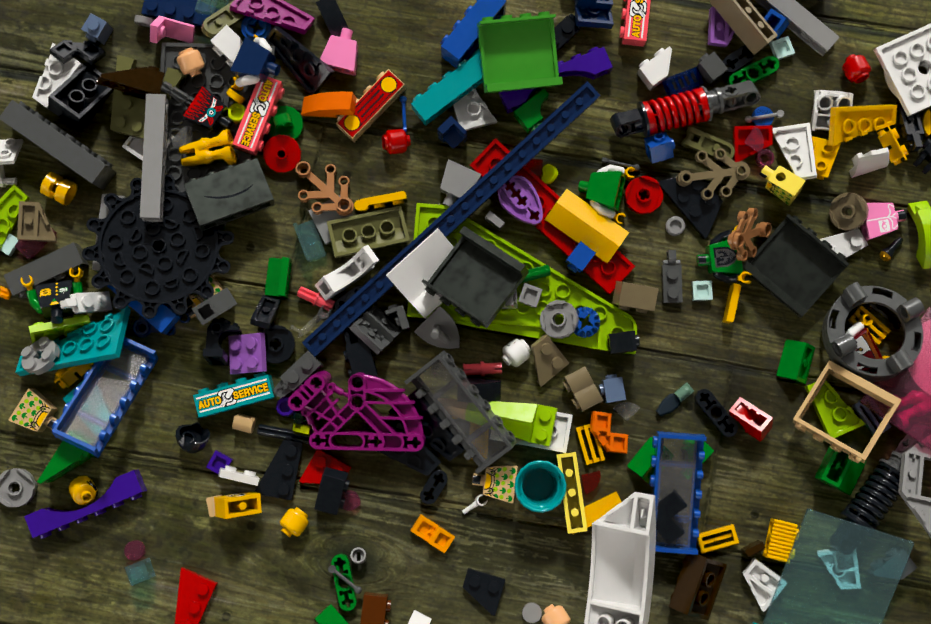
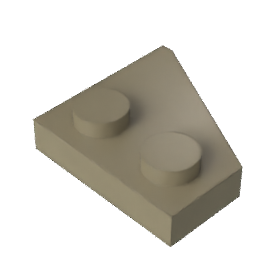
[17,201,57,242]
[531,333,569,387]

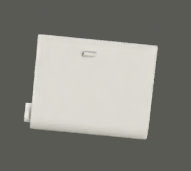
[386,228,454,318]

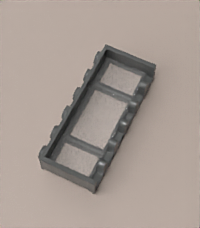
[404,350,517,474]

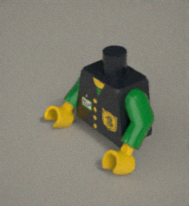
[20,267,84,324]

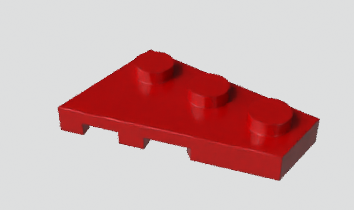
[175,567,218,624]

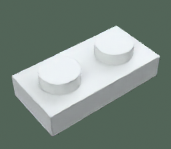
[218,465,260,486]

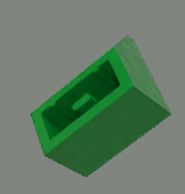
[814,445,867,496]

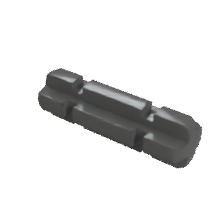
[161,81,194,107]

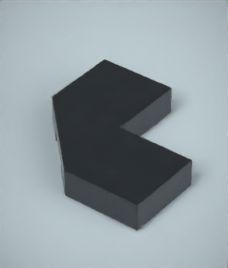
[50,40,106,65]
[656,490,687,544]

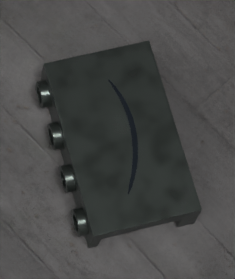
[184,158,275,231]

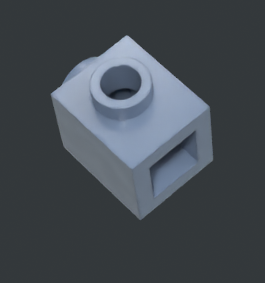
[81,13,113,45]
[599,374,626,403]

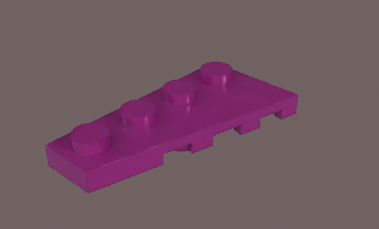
[230,0,315,35]

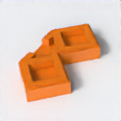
[590,411,628,454]

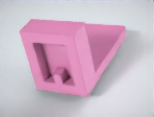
[150,16,195,44]

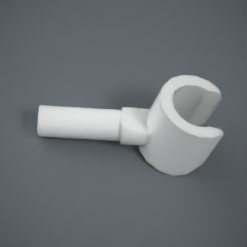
[462,494,488,515]

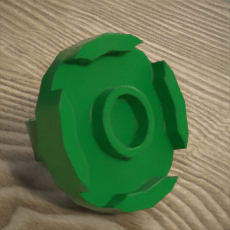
[268,106,304,140]

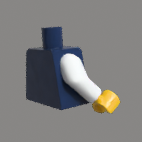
[230,34,281,91]

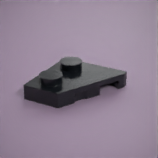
[463,567,506,616]

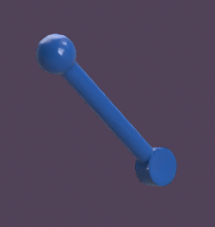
[399,96,407,134]

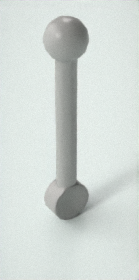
[745,110,784,123]

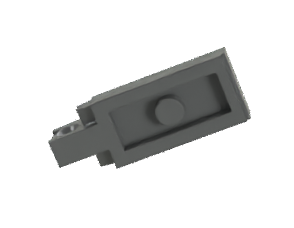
[661,250,683,303]

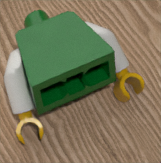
[578,165,635,225]

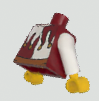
[845,314,890,374]

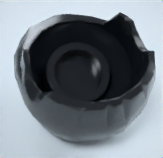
[175,422,210,454]

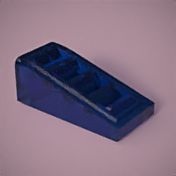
[662,67,704,97]

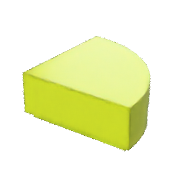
[292,423,312,435]

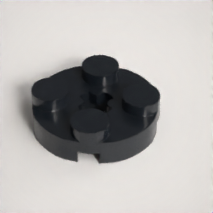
[261,325,296,364]

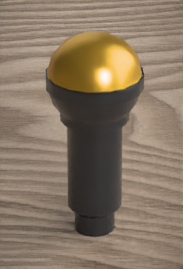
[879,237,903,261]

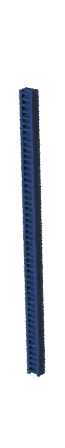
[302,81,601,357]

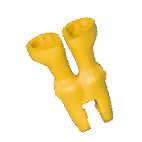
[179,129,237,166]

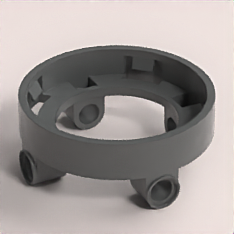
[822,282,925,382]

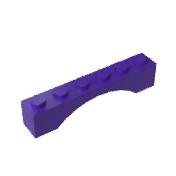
[498,47,613,114]
[24,469,147,539]

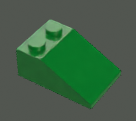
[37,430,97,484]

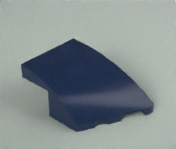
[575,0,614,29]

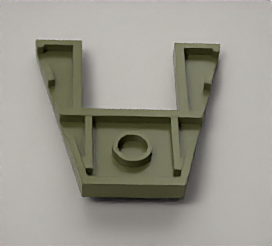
[110,55,187,140]

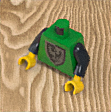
[696,225,752,284]

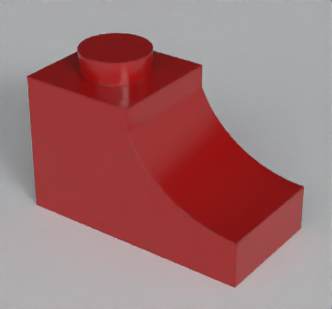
[729,397,773,442]

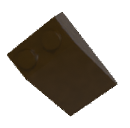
[95,66,164,99]

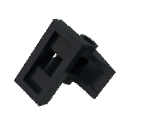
[203,318,243,366]

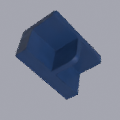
[437,116,467,148]

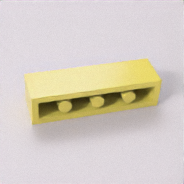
[557,452,588,534]

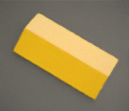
[545,189,629,263]

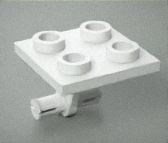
[0,138,23,188]

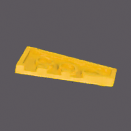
[828,104,897,147]

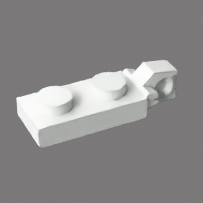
[60,291,112,314]

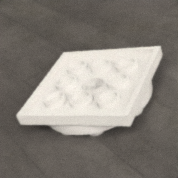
[873,24,931,117]

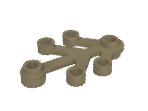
[676,148,750,200]

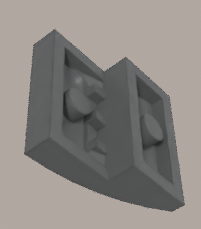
[349,305,403,355]

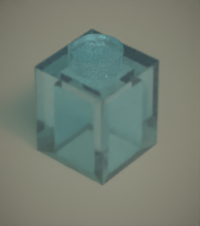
[125,558,156,586]

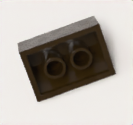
[669,554,727,620]

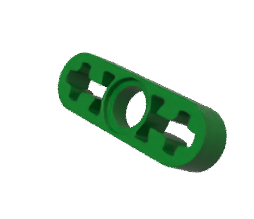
[727,56,779,85]
[331,553,357,611]

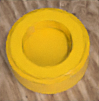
[226,88,245,104]

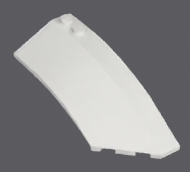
[584,492,656,624]

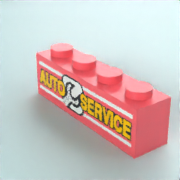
[619,0,651,47]
[232,77,285,156]

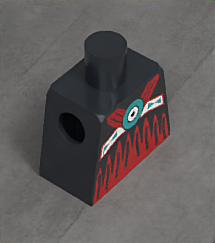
[183,86,233,132]

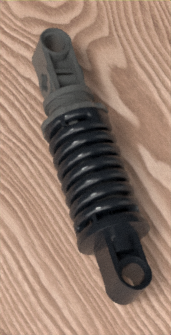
[829,424,931,554]

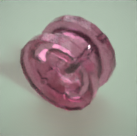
[755,149,775,168]

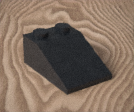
[48,62,114,131]

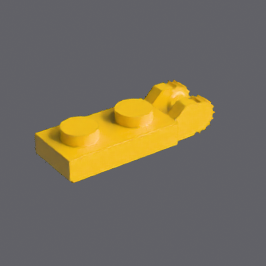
[354,191,407,212]

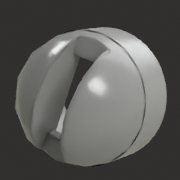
[350,547,367,564]

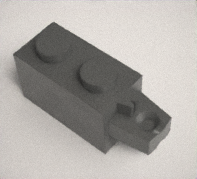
[273,351,324,399]

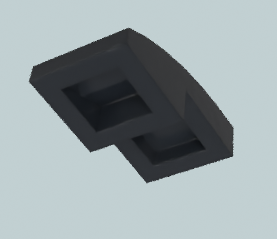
[316,0,349,37]

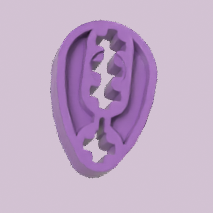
[498,175,543,225]

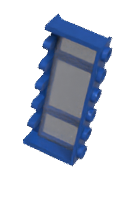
[52,337,158,458]
[650,431,707,555]

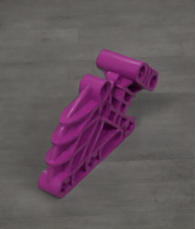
[288,370,426,452]

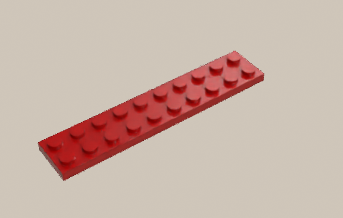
[470,138,635,294]

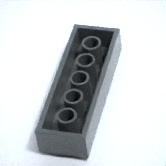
[0,100,117,191]

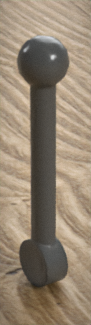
[601,157,640,171]
[328,565,362,594]

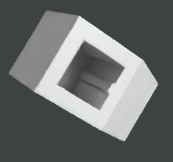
[210,25,243,67]
[637,46,672,91]

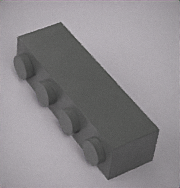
[3,242,89,299]

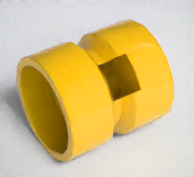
[40,172,78,206]

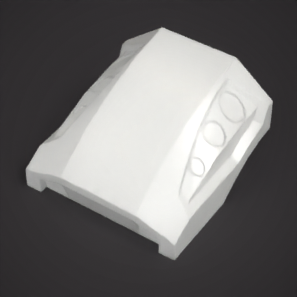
[810,90,854,131]

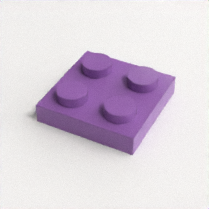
[228,333,267,374]

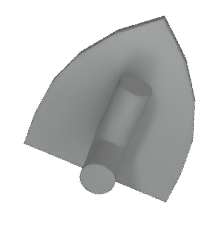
[414,306,460,349]

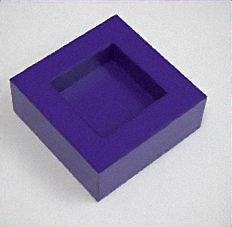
[206,450,234,474]

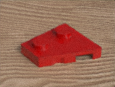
[733,125,773,162]

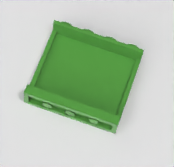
[477,11,563,94]

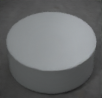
[134,15,154,27]
[665,216,685,236]
[522,602,542,623]

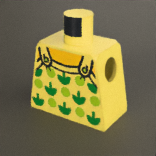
[759,166,805,206]

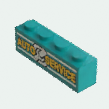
[193,372,277,418]

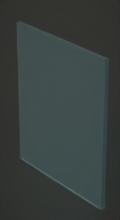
[763,508,914,624]

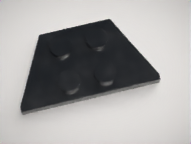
[658,172,723,239]

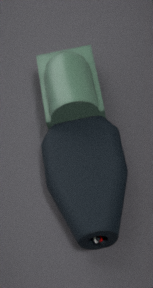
[656,382,694,416]

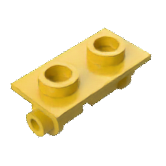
[877,126,909,166]
[54,363,94,389]

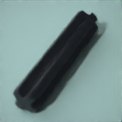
[257,424,311,444]

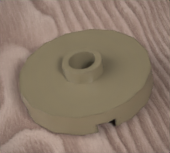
[829,193,869,231]

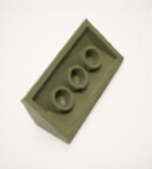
[327,206,410,258]

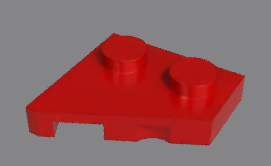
[299,449,352,484]

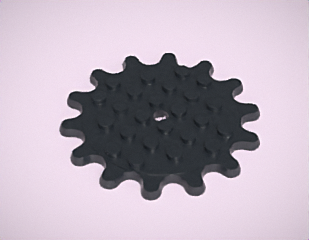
[82,174,234,319]

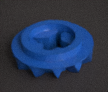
[241,16,271,41]
[574,307,600,338]

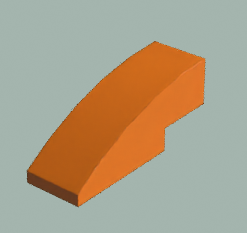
[301,91,357,118]

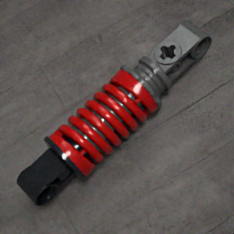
[610,80,761,138]

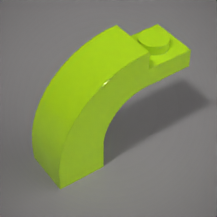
[907,201,931,269]

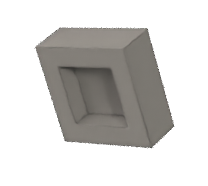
[485,211,505,231]
[518,283,543,308]

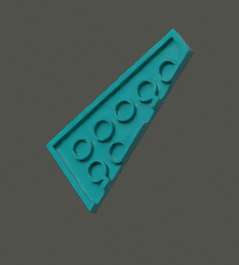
[15,306,131,376]

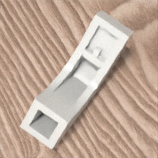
[315,245,379,301]

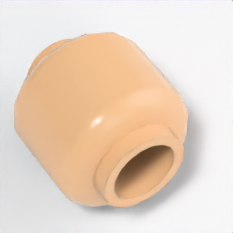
[176,47,205,78]
[541,604,571,624]

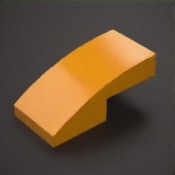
[410,514,455,553]

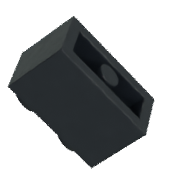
[314,467,350,515]

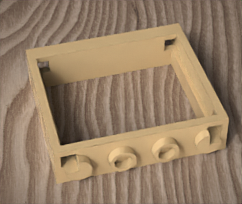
[793,360,901,464]

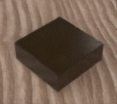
[741,540,765,557]

